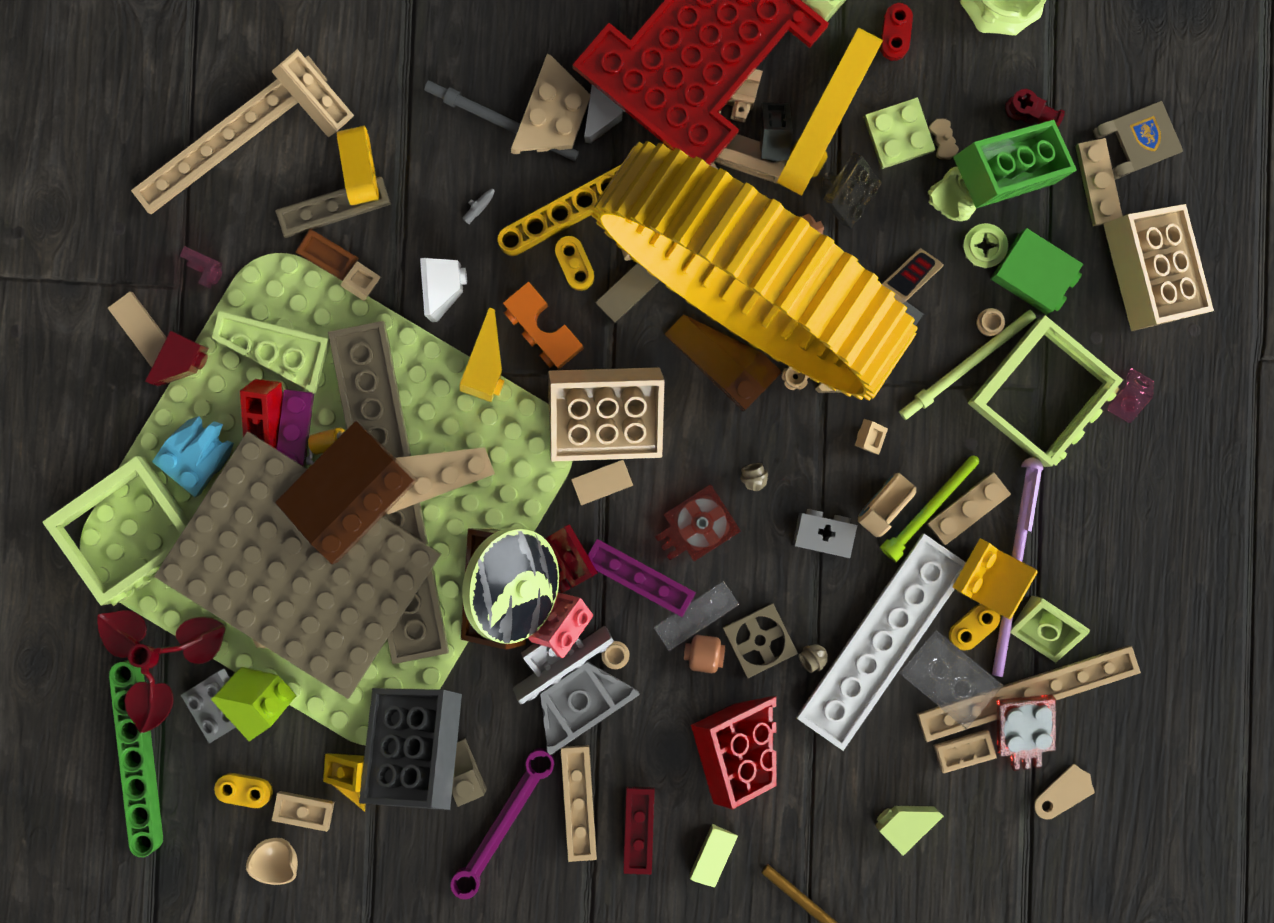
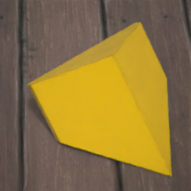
[323,753,366,812]

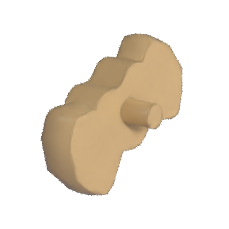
[928,119,959,160]

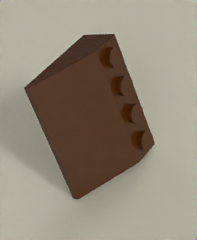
[275,420,418,564]

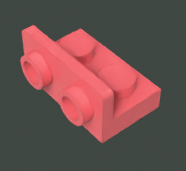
[528,593,593,658]

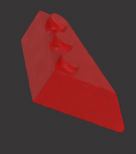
[691,696,776,809]

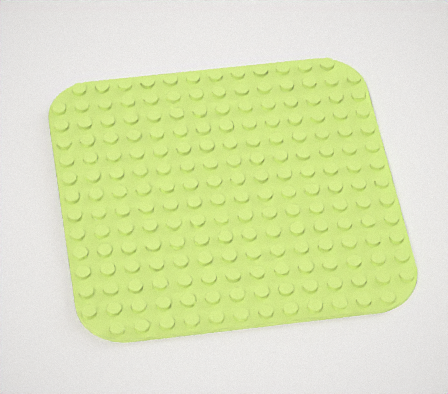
[80,253,573,746]

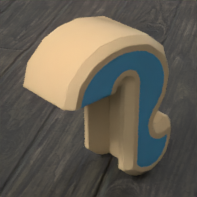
[858,473,916,537]

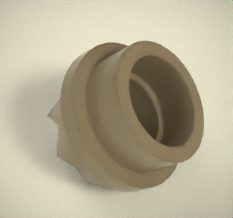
[740,463,768,491]
[799,644,828,673]

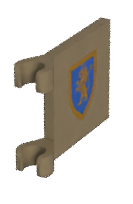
[1093,101,1183,180]

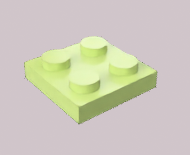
[864,97,936,169]

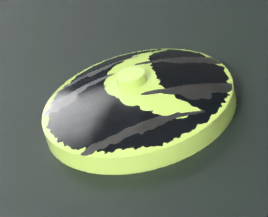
[462,528,559,644]

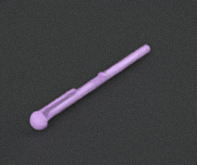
[992,458,1043,677]

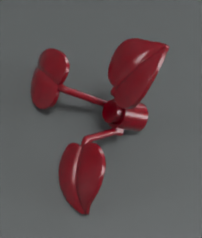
[97,610,226,733]

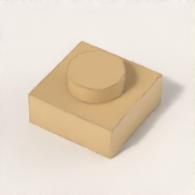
[341,261,380,301]
[855,419,888,455]

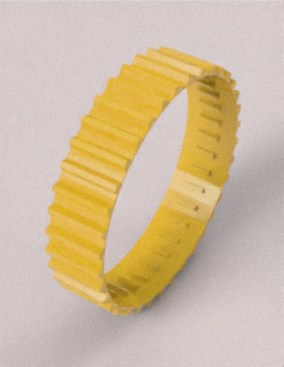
[591,141,918,401]

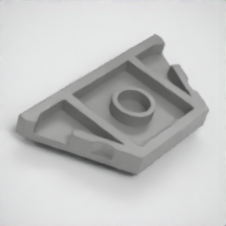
[540,661,640,755]

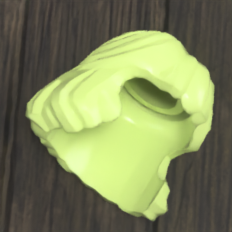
[928,167,976,221]

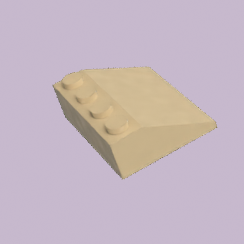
[1103,204,1214,331]
[548,368,664,462]

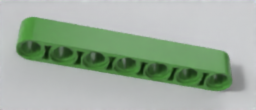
[109,660,163,857]

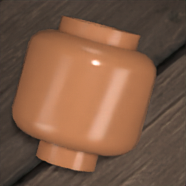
[684,635,725,673]

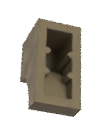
[452,738,487,807]

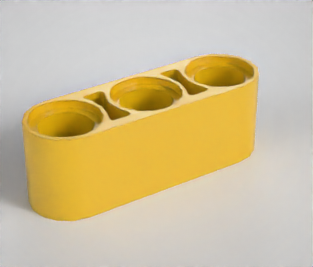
[337,125,379,206]

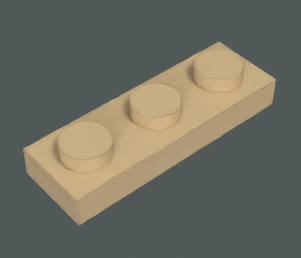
[1075,138,1122,226]
[926,472,1011,545]

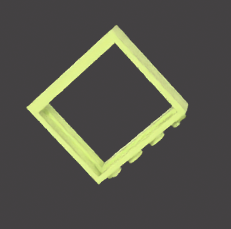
[968,315,1123,467]
[43,456,190,606]

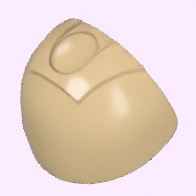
[246,838,298,885]

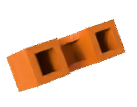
[503,281,584,370]

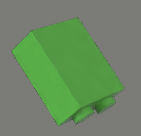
[990,228,1083,314]

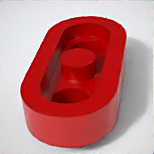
[880,3,913,61]

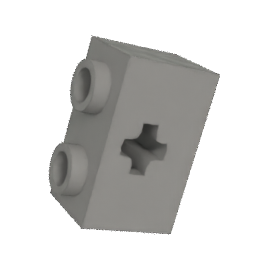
[792,509,857,558]

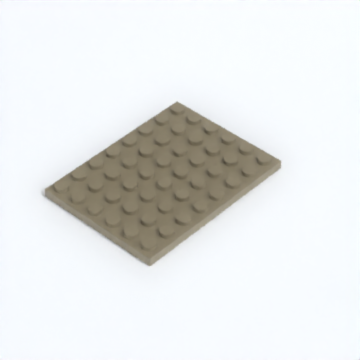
[154,432,442,699]

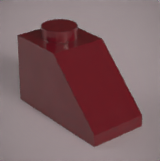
[145,331,209,386]

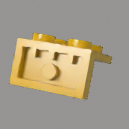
[953,538,1037,619]

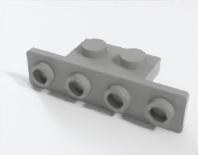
[513,626,614,704]

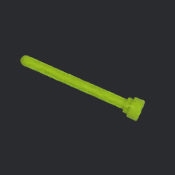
[879,455,979,562]

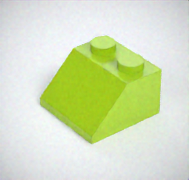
[211,667,297,741]

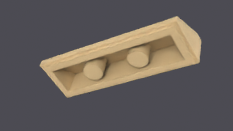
[272,49,354,137]

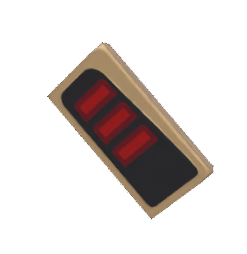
[882,248,944,303]

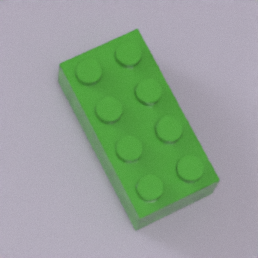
[953,120,1077,208]

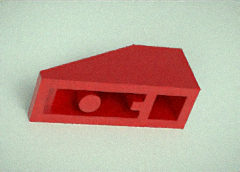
[240,379,283,449]

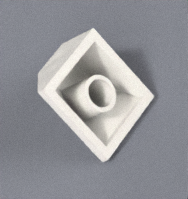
[420,258,467,322]

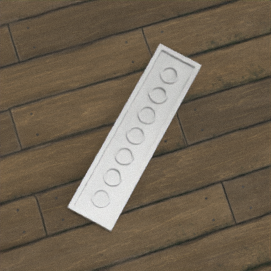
[796,534,966,751]

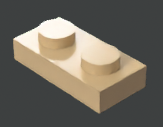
[272,791,335,832]

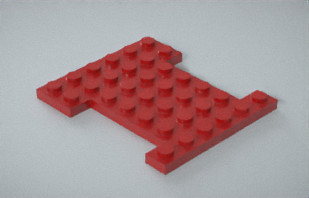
[573,0,829,166]

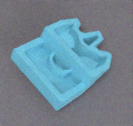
[152,416,234,497]

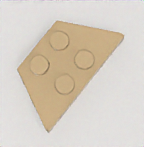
[511,54,590,154]

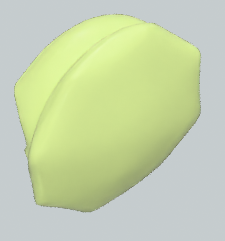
[960,0,1046,36]

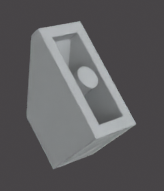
[584,85,625,144]

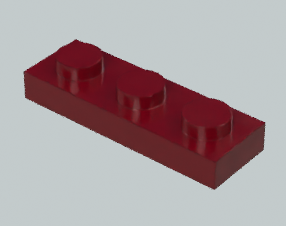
[624,786,655,875]

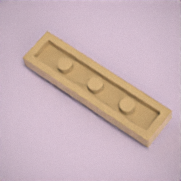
[561,745,597,862]

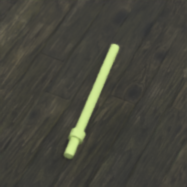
[899,310,1036,420]

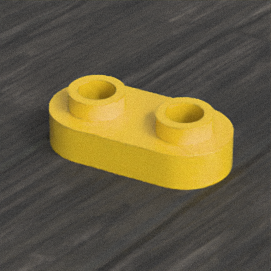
[555,236,594,291]
[949,604,1000,650]
[214,773,273,808]

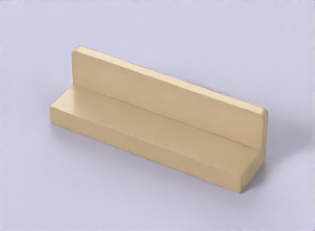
[714,134,786,184]

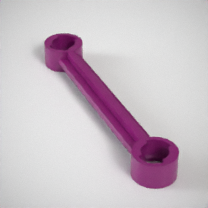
[451,748,555,899]

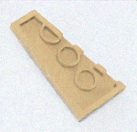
[387,447,495,515]

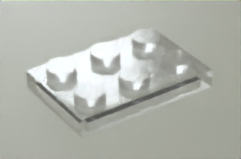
[900,630,1003,729]

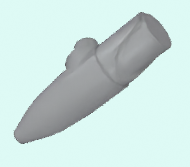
[462,188,495,224]

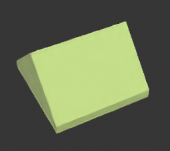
[1010,596,1090,663]

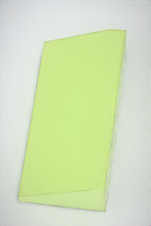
[689,824,738,887]

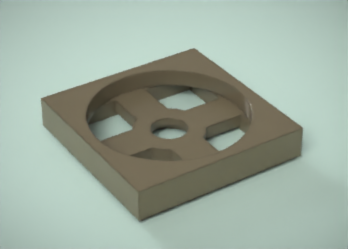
[723,603,798,678]

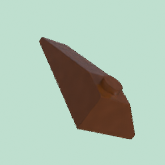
[664,314,782,412]

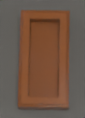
[296,229,359,281]

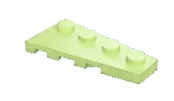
[212,311,330,394]

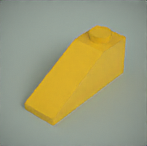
[460,308,505,402]

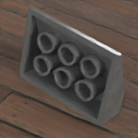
[359,688,462,810]

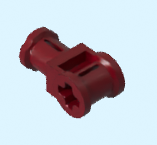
[1005,89,1065,127]

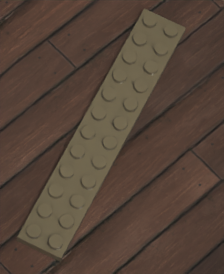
[328,321,449,664]

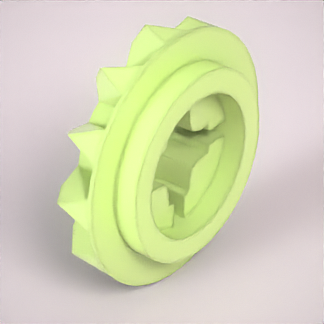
[962,223,1008,269]

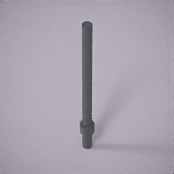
[424,80,579,162]

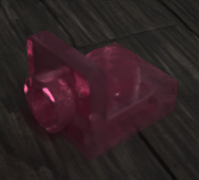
[180,246,222,289]

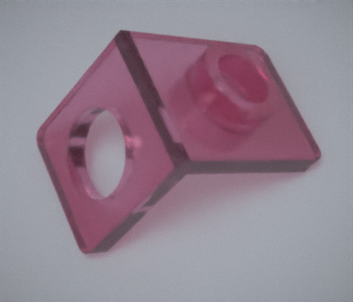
[1108,368,1154,423]

